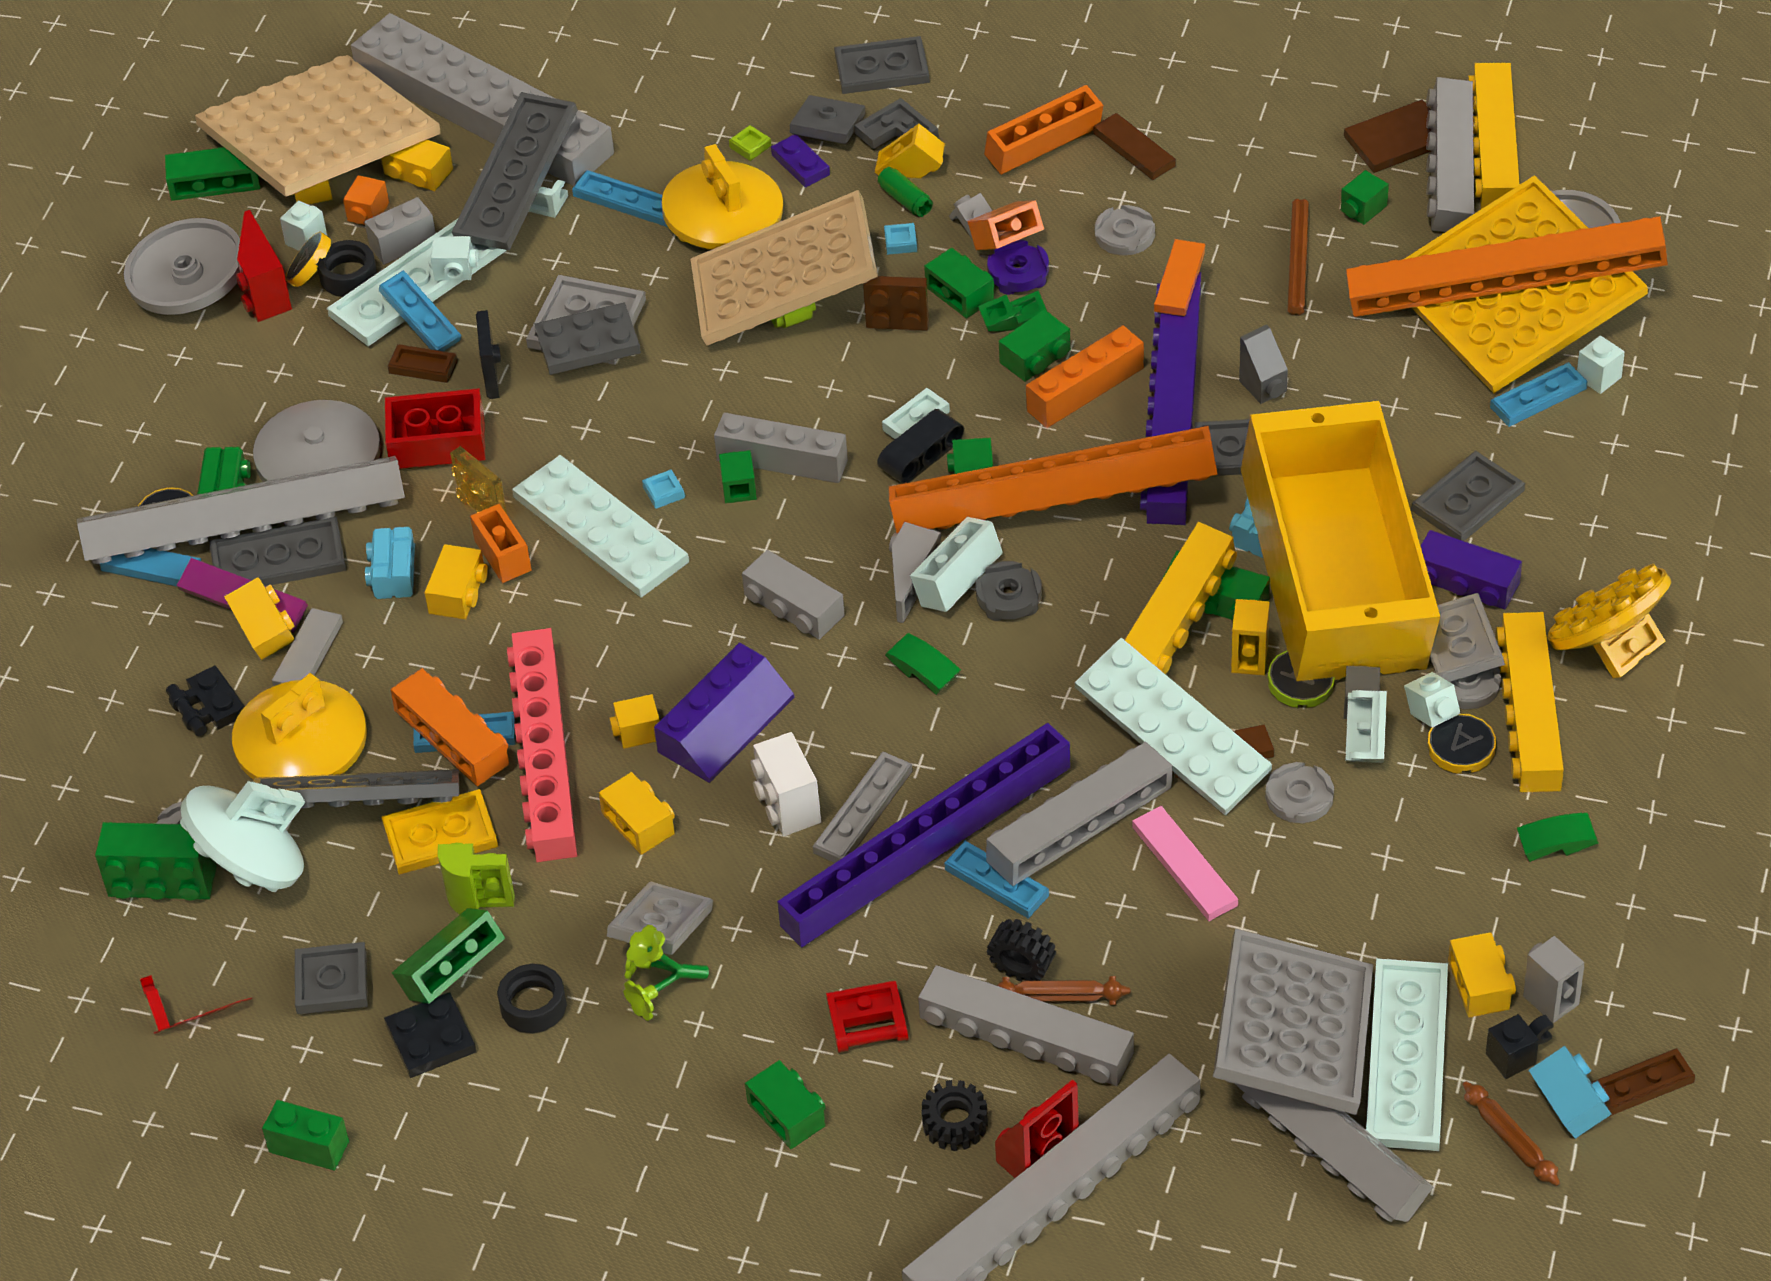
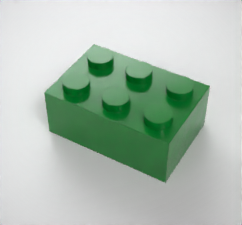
[95,822,217,901]

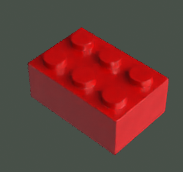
[385,388,486,469]

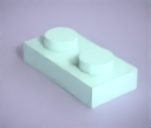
[882,388,950,439]

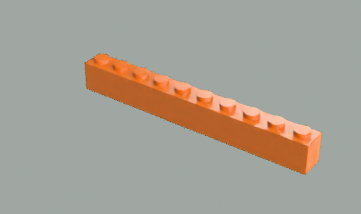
[1346,216,1668,317]
[889,426,1218,533]

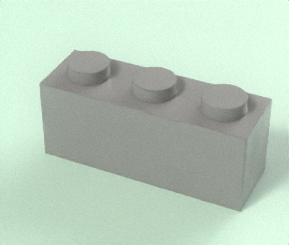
[742,549,845,640]

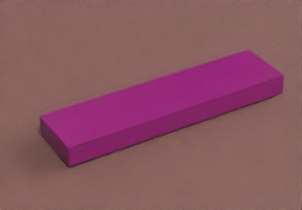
[177,558,308,633]

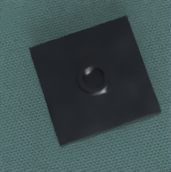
[476,310,501,399]

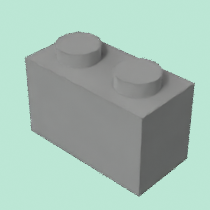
[364,197,436,265]
[1523,936,1585,1023]

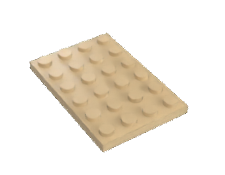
[690,190,878,346]

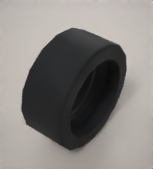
[317,240,377,297]
[497,963,567,1033]

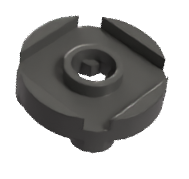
[976,561,1042,621]

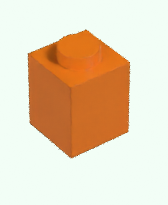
[343,175,389,225]

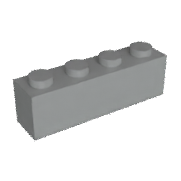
[714,413,848,483]

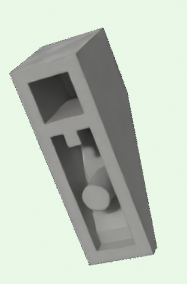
[889,522,941,623]

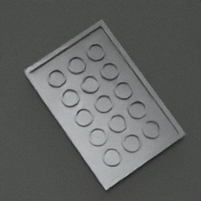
[1213,928,1373,1115]

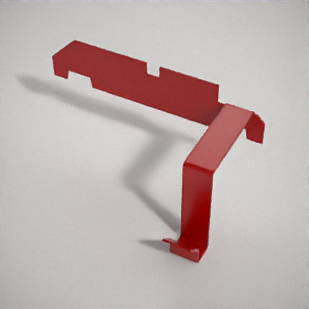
[140,975,252,1034]

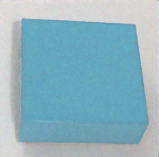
[884,223,917,255]
[642,469,685,509]

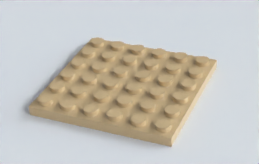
[195,55,441,197]

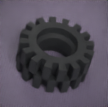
[986,919,1056,982]
[921,1080,988,1151]

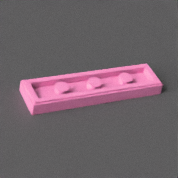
[1132,806,1238,921]

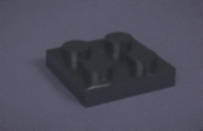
[384,992,477,1078]

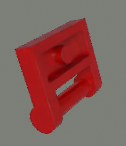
[826,980,908,1053]

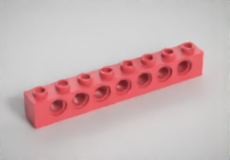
[507,628,577,862]

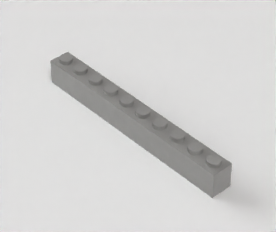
[77,456,405,564]
[902,1053,1200,1281]

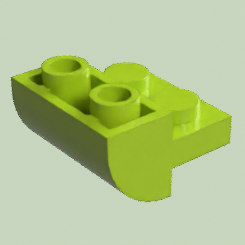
[438,843,515,914]

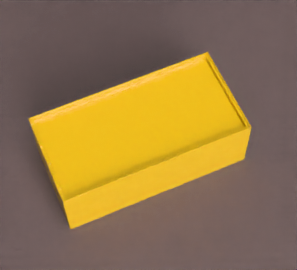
[1241,401,1440,681]

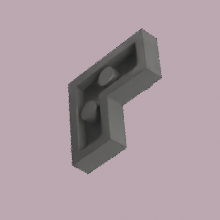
[854,98,939,149]

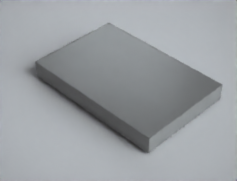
[1430,593,1505,682]
[607,881,713,955]

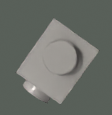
[949,193,992,240]

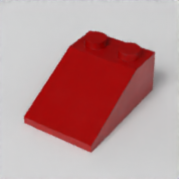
[236,210,292,322]
[995,1079,1079,1178]

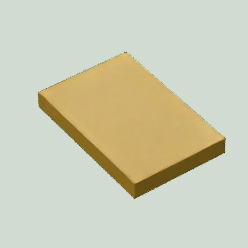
[381,789,498,875]

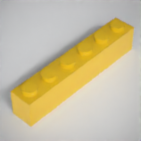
[1468,63,1520,209]
[1125,521,1237,674]
[1496,612,1564,792]

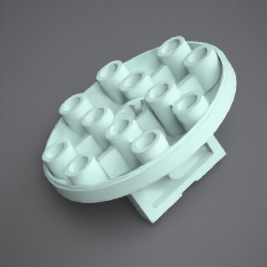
[180,781,305,892]

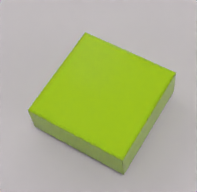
[729,125,772,161]

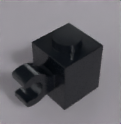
[1486,1014,1554,1079]

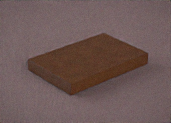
[1344,99,1431,173]

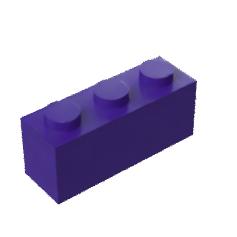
[1421,530,1522,610]

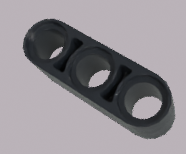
[877,409,965,484]

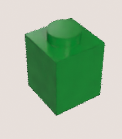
[1340,170,1389,225]
[719,450,757,504]

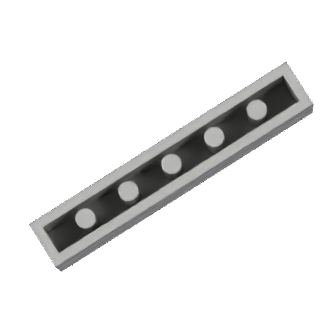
[1426,77,1474,232]
[986,741,1173,886]
[918,965,1134,1086]
[1235,1083,1433,1222]

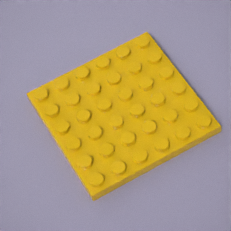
[1404,175,1648,393]

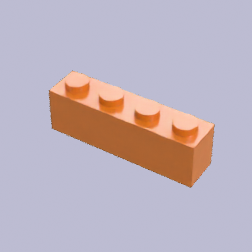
[984,85,1104,175]
[1026,325,1144,428]
[391,668,509,786]

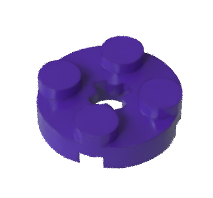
[987,240,1049,295]

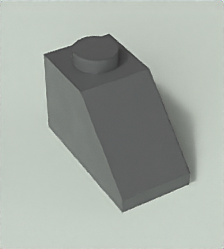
[1239,324,1288,404]

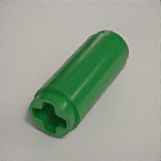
[877,167,933,217]

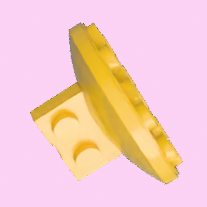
[662,144,783,249]
[1547,564,1671,679]
[232,673,367,780]

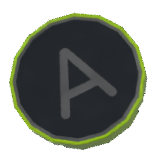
[1267,650,1335,708]

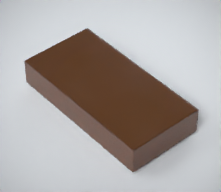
[387,344,457,383]

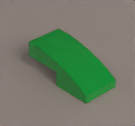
[978,290,1048,331]
[885,633,961,695]
[1517,813,1599,862]

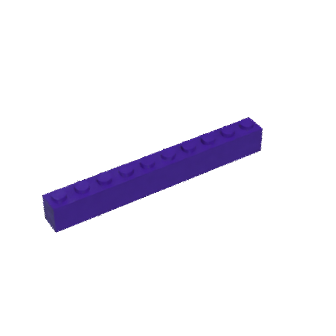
[1140,271,1201,525]
[777,723,1070,948]

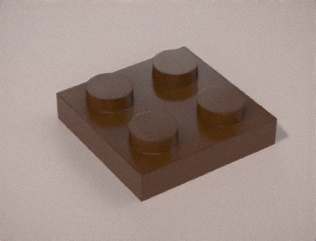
[863,276,929,331]

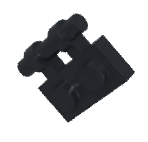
[166,665,245,736]

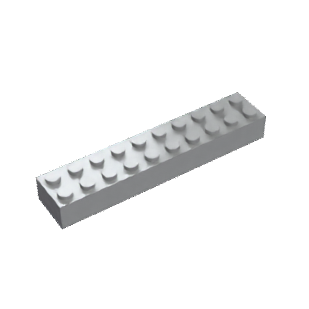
[351,13,614,186]

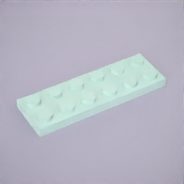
[327,219,507,346]
[512,455,689,598]
[1075,638,1272,816]
[1366,958,1448,1151]

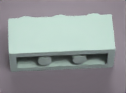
[910,517,1003,612]

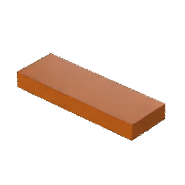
[1154,239,1206,316]

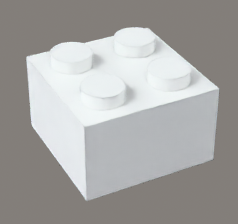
[751,732,821,837]

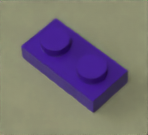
[771,134,830,188]

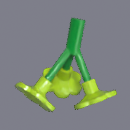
[623,925,709,1021]

